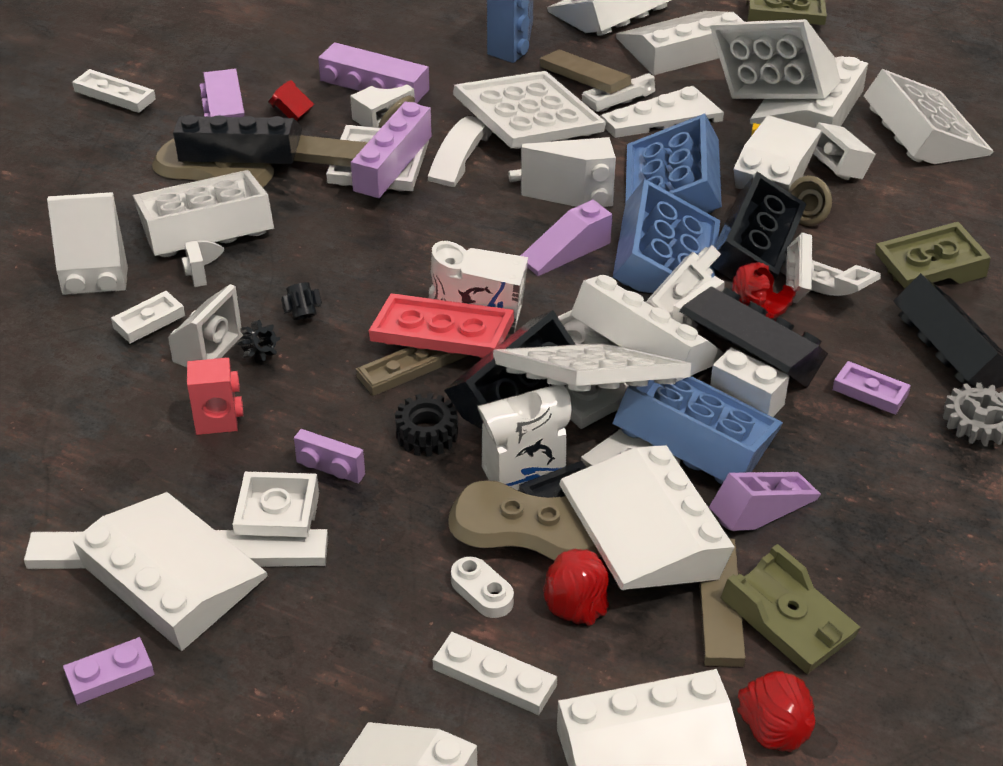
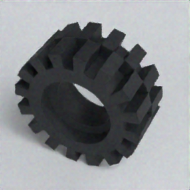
[395,393,458,457]

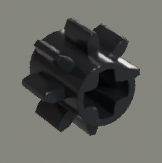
[281,282,322,320]
[236,320,280,362]

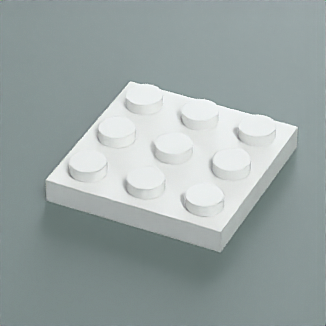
[326,125,429,191]

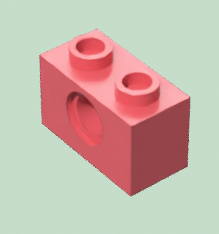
[187,358,244,435]

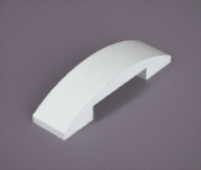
[428,116,493,187]
[780,242,881,296]

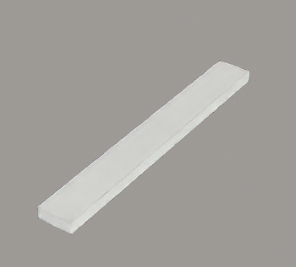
[24,529,328,569]

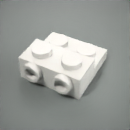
[233,471,319,537]

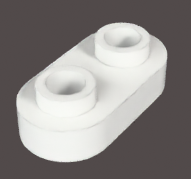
[451,557,514,618]

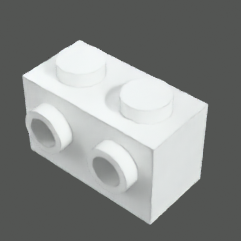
[813,122,876,180]
[710,347,789,417]

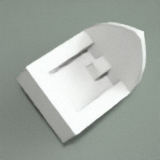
[182,240,224,287]

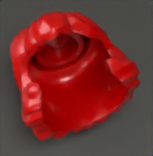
[732,262,796,320]
[543,548,609,626]
[737,671,816,752]

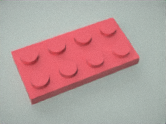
[369,293,514,358]

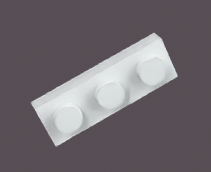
[72,69,156,113]
[433,632,557,715]

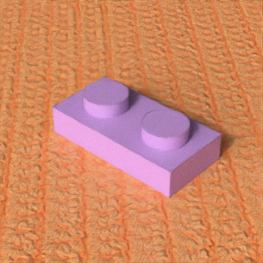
[832,361,911,415]
[294,429,365,484]
[63,637,154,705]

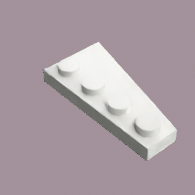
[601,86,724,138]

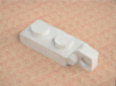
[582,73,656,112]
[646,245,721,318]

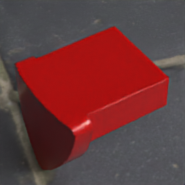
[268,80,315,121]

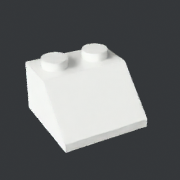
[168,284,243,367]

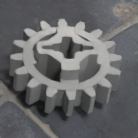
[943,382,1003,446]

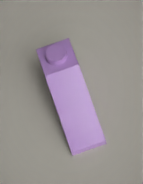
[520,199,612,276]
[709,472,821,531]

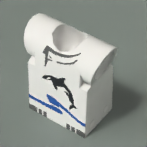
[429,241,528,334]
[478,385,571,491]

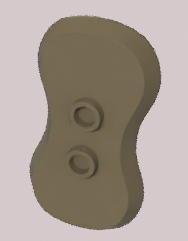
[152,138,274,188]
[448,480,601,560]

